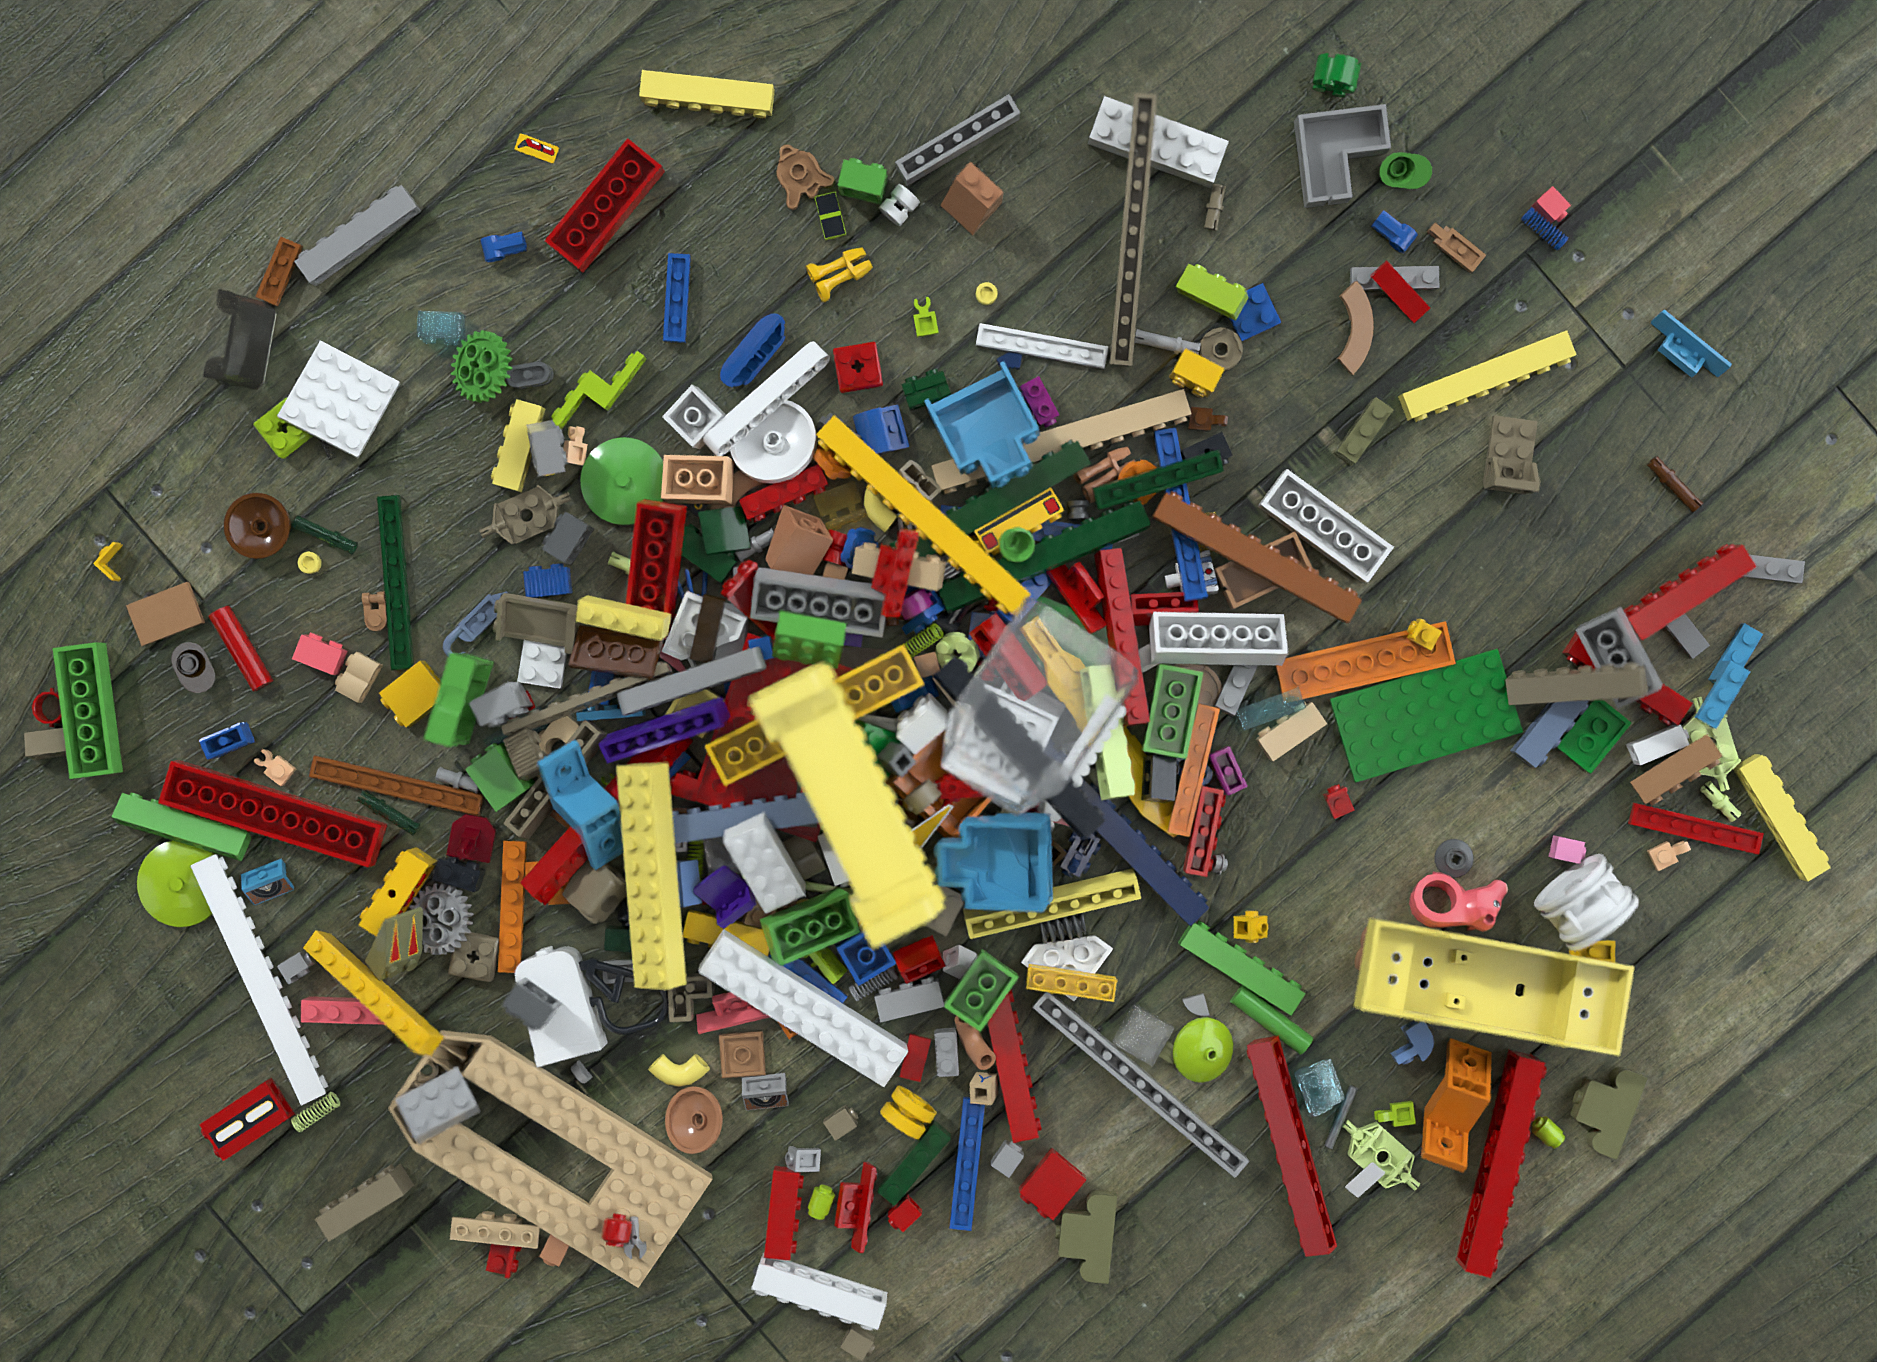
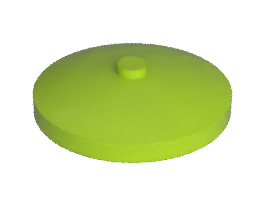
[137,841,215,927]

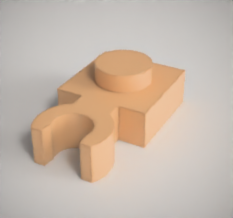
[254,749,296,786]

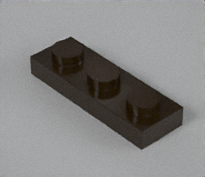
[690,594,726,663]

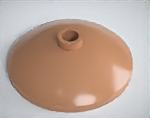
[665,1087,722,1154]

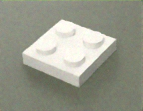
[517,640,567,689]

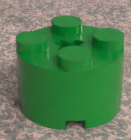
[1312,53,1361,97]

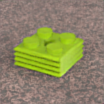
[253,398,313,459]

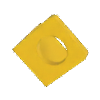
[93,542,123,581]

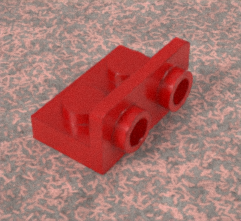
[486,1244,522,1279]

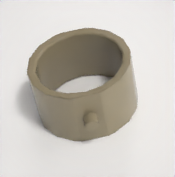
[904,779,941,815]

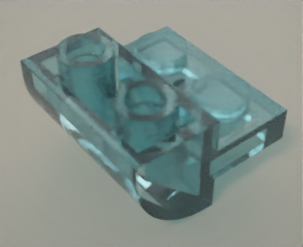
[1294,1058,1346,1117]

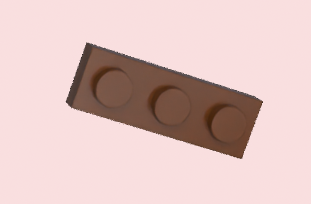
[255,236,303,307]

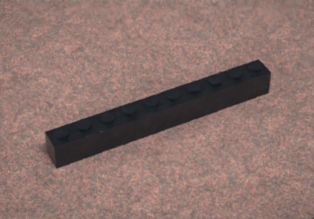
[933,656,1106,841]

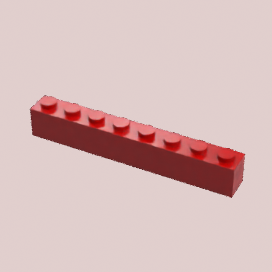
[1094,548,1150,727]
[988,989,1042,1143]

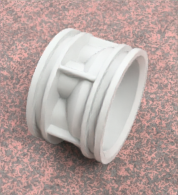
[1534,854,1639,951]

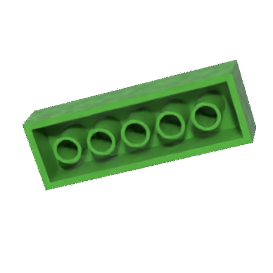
[53,642,123,779]

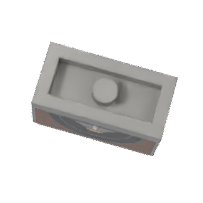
[742,1073,789,1110]

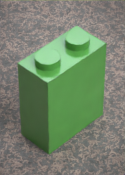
[465,742,535,812]

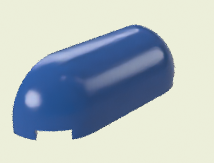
[720,313,785,387]

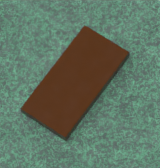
[568,625,664,679]

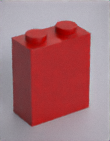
[1019,1148,1087,1220]

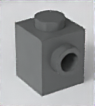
[876,742,916,778]

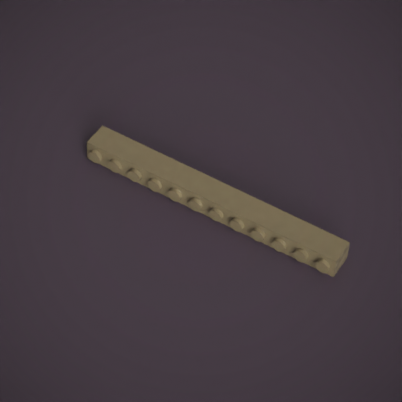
[1110,93,1157,366]

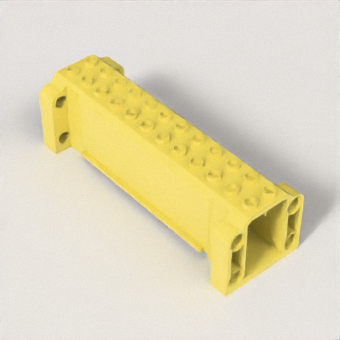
[749,662,946,948]

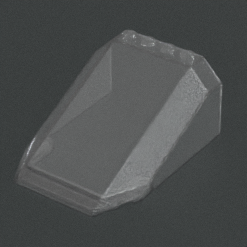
[942,596,1138,816]

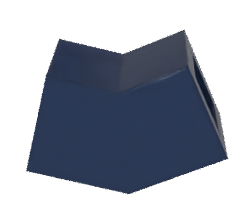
[996,352,1022,370]

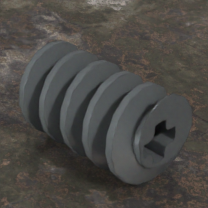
[1040,913,1086,944]

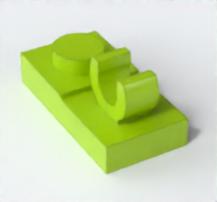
[803,947,848,984]

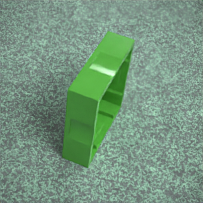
[424,653,494,747]

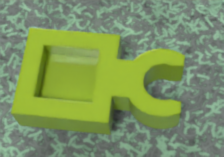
[913,297,939,338]

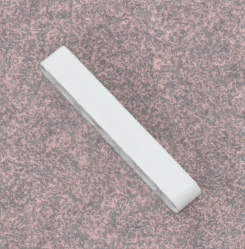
[702,342,830,456]

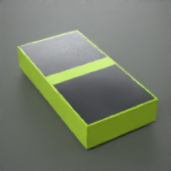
[815,192,846,241]

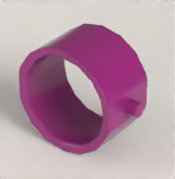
[901,587,933,620]

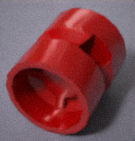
[822,529,847,567]

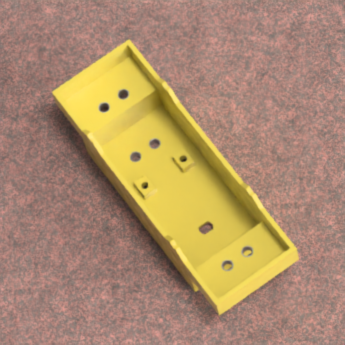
[1354,918,1634,1056]

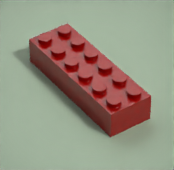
[545,138,665,273]
[626,499,687,639]
[1623,543,1757,641]

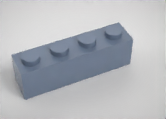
[1510,700,1589,768]

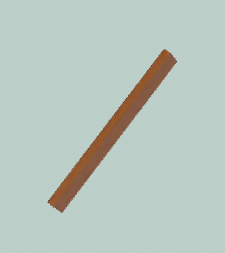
[309,755,484,816]

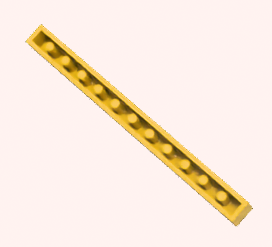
[816,415,1031,616]

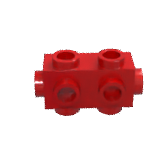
[934,773,988,810]

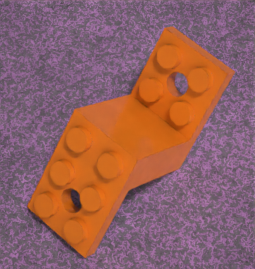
[1421,1038,1492,1172]

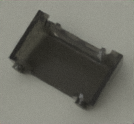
[203,289,276,389]

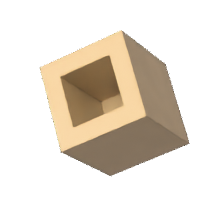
[970,1072,998,1105]

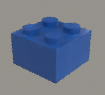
[834,928,896,986]

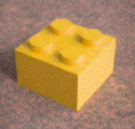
[1169,348,1225,398]

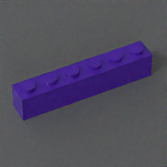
[598,697,730,763]

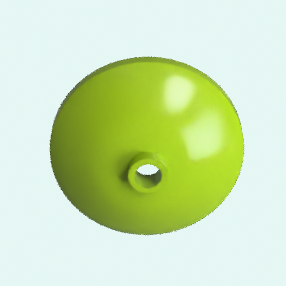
[1173,1017,1233,1083]

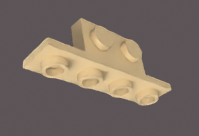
[450,1211,540,1249]

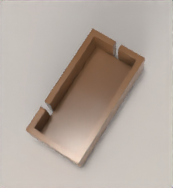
[1214,532,1312,609]

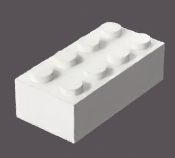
[724,812,806,913]

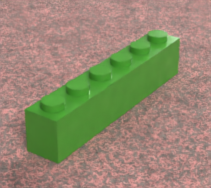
[112,793,252,861]
[1178,920,1305,1016]

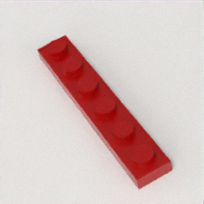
[1628,803,1764,855]

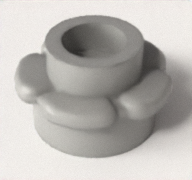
[1211,854,1228,875]

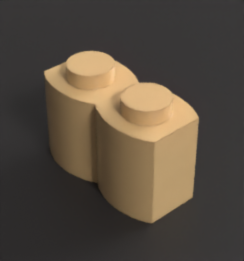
[335,652,383,703]

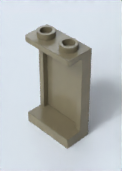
[493,593,580,654]

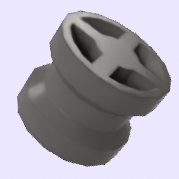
[1067,500,1089,520]

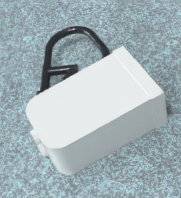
[515,946,669,1067]

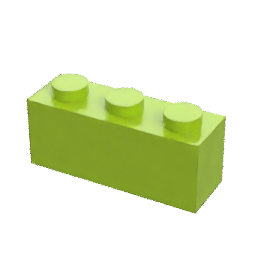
[1176,264,1248,321]

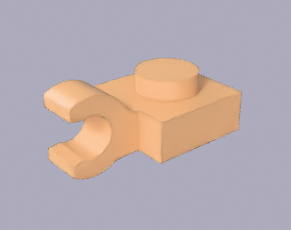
[563,426,587,466]
[1647,840,1691,871]

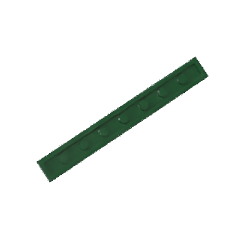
[377,495,414,670]

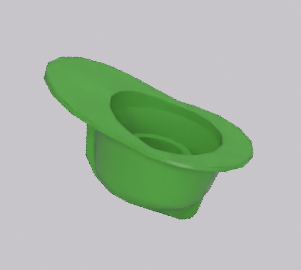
[1380,152,1432,189]

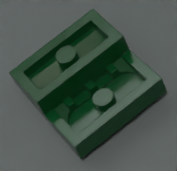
[698,506,751,556]

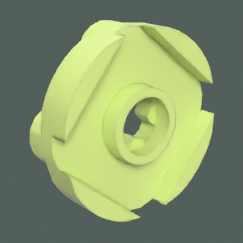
[936,632,980,672]

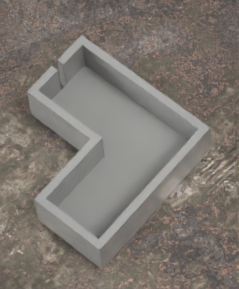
[1294,104,1391,208]

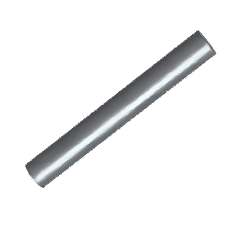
[1324,1085,1358,1149]

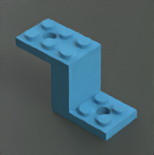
[537,740,624,870]

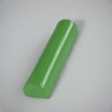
[1230,985,1313,1055]

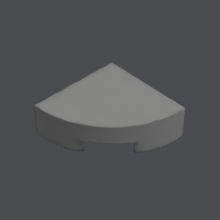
[1182,993,1209,1016]

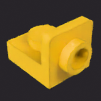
[1407,619,1442,651]

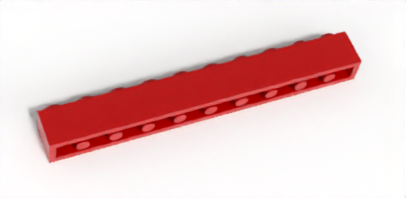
[520,737,693,905]
[1247,1035,1337,1257]

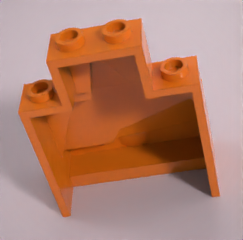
[884,719,1000,838]

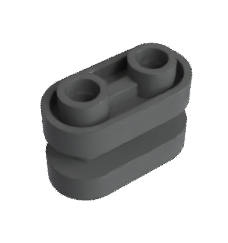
[506,361,554,389]

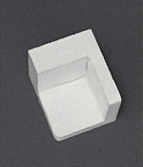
[943,945,977,979]

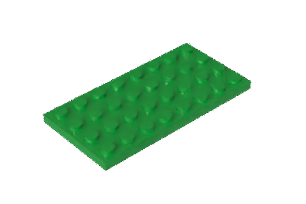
[1329,648,1523,783]

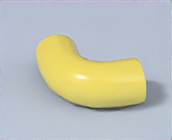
[864,488,898,533]
[648,1054,710,1087]

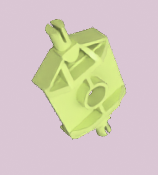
[1682,697,1741,791]
[1342,1120,1420,1190]

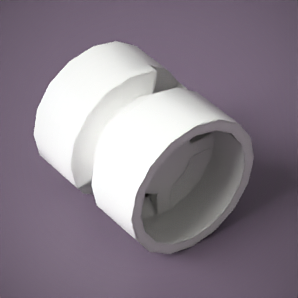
[879,184,920,226]

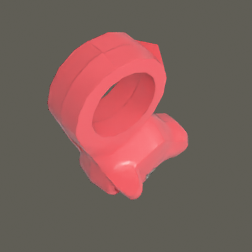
[1409,872,1508,932]

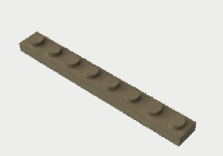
[501,662,673,737]

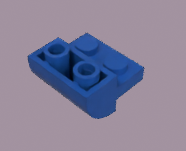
[853,405,909,455]

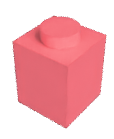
[1532,186,1571,225]

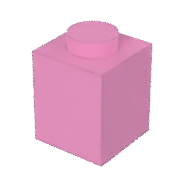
[1549,835,1586,864]

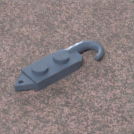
[443,592,508,657]

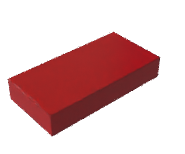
[899,1033,931,1082]

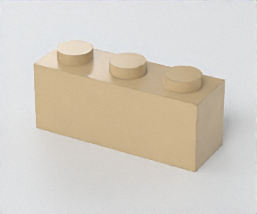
[1255,701,1327,761]

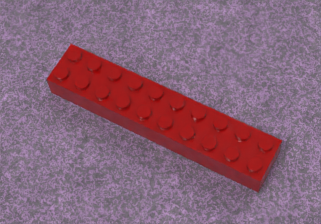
[158,760,388,867]
[1456,1049,1546,1278]

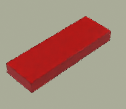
[1370,260,1430,323]

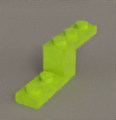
[551,351,647,430]

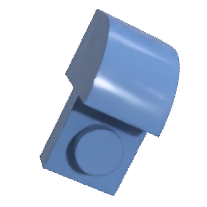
[1390,1019,1434,1065]

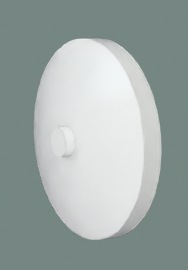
[730,400,817,483]

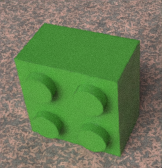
[838,158,888,205]

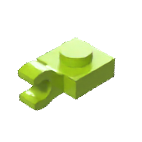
[1374,1101,1416,1127]

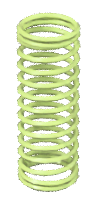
[291,1092,340,1132]

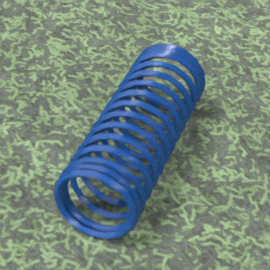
[1521,207,1568,251]

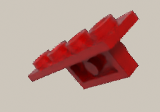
[871,530,919,617]
[1046,562,1107,634]
[834,1162,877,1253]

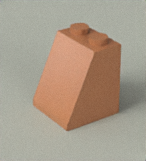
[941,162,1003,235]
[765,505,833,575]

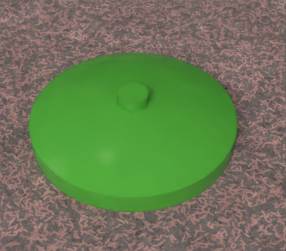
[580,437,664,525]

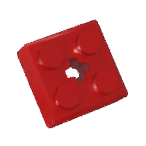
[833,342,883,393]

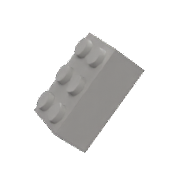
[469,682,533,728]
[395,1067,480,1144]

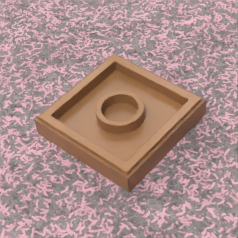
[719,1030,766,1078]

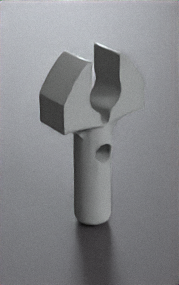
[624,1216,647,1259]

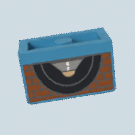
[241,859,294,905]

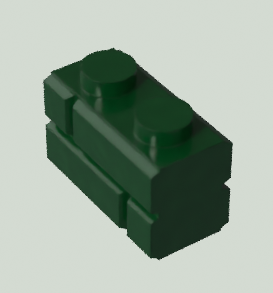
[901,369,951,411]

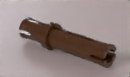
[1647,456,1703,512]

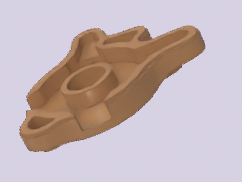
[776,145,835,210]

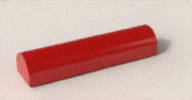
[208,606,273,692]

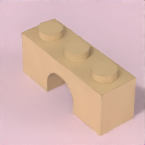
[537,715,581,778]

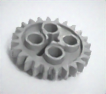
[409,883,473,955]

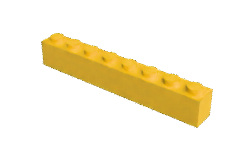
[303,930,444,1056]

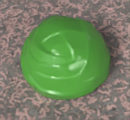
[999,527,1035,562]

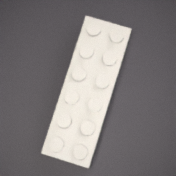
[1088,96,1228,188]
[1257,469,1394,584]
[1149,612,1288,665]
[752,1252,887,1330]

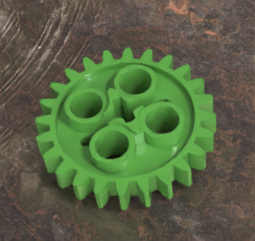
[451,330,512,403]

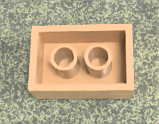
[661,455,734,505]

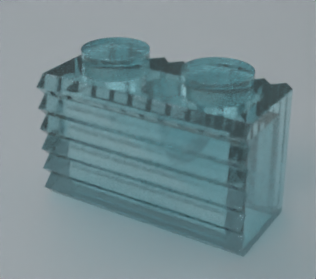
[417,311,466,345]

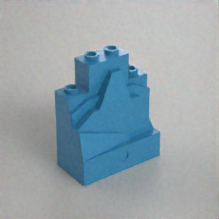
[924,361,1040,488]
[934,813,1053,912]

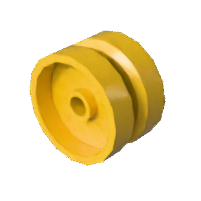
[880,1085,937,1139]

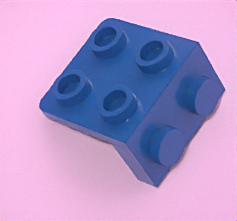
[902,585,946,635]

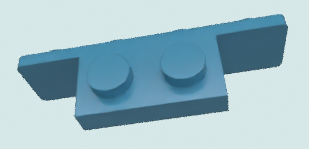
[1651,310,1732,378]

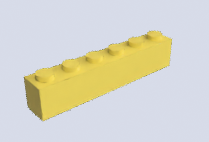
[639,70,775,118]
[1733,754,1831,881]

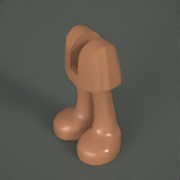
[1073,447,1136,503]

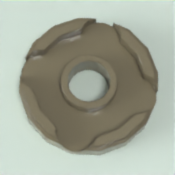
[1199,327,1243,371]

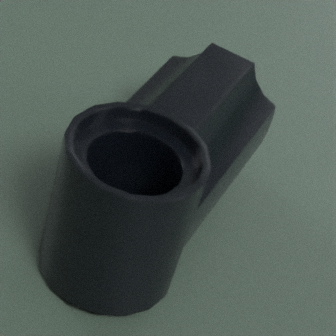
[934,604,972,636]

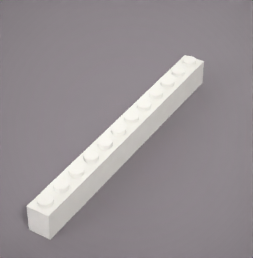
[190,854,329,1105]

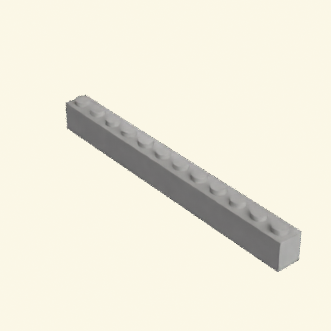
[1032,991,1249,1178]

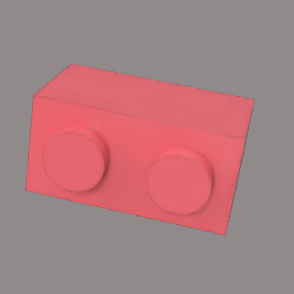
[292,632,348,675]

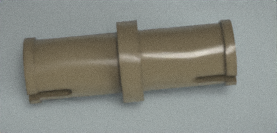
[1204,184,1226,231]

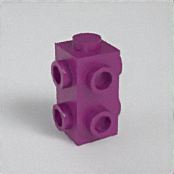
[1019,376,1059,428]

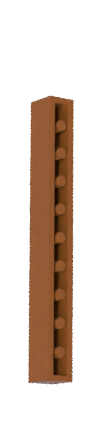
[1152,492,1362,623]

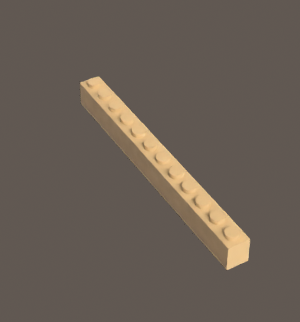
[931,389,1191,495]

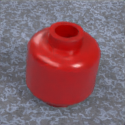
[601,1213,632,1247]

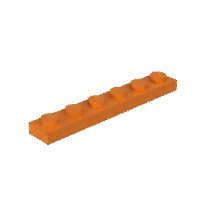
[1167,704,1220,837]
[498,841,527,973]

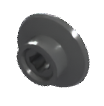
[1435,839,1474,878]

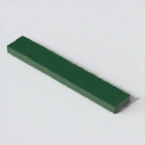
[1092,450,1224,510]

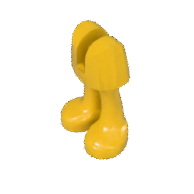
[805,247,873,303]

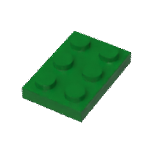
[1556,699,1632,774]

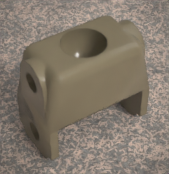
[562,860,627,924]

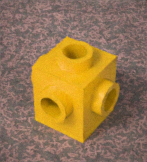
[1234,911,1268,943]

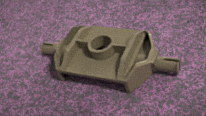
[479,485,572,545]

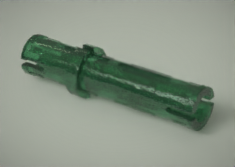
[292,516,358,555]
[357,790,421,836]

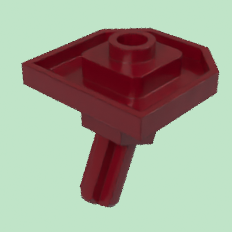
[446,814,496,863]

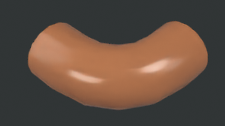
[955,1016,996,1070]

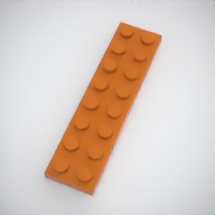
[1275,621,1456,703]

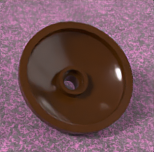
[224,493,291,559]

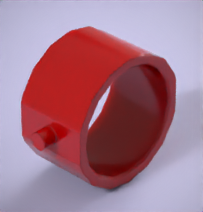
[32,688,62,727]

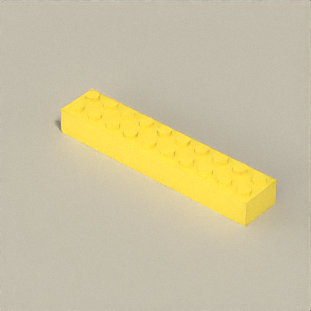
[616,763,686,989]

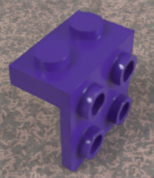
[693,866,756,929]

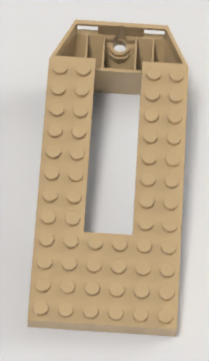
[389,1030,712,1288]

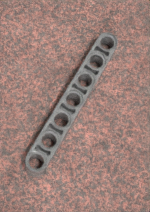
[617,647,766,716]

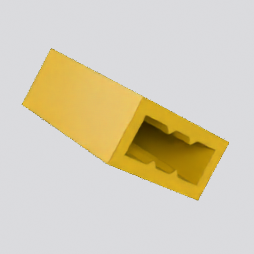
[379,661,441,728]

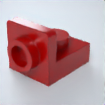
[1323,784,1354,819]

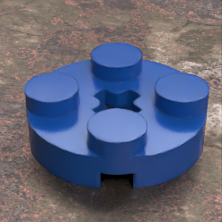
[840,527,878,570]

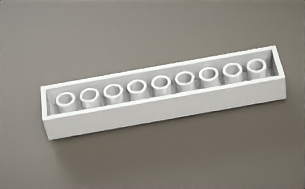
[699,929,908,1087]

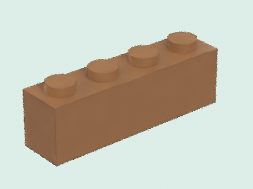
[1630,734,1723,806]

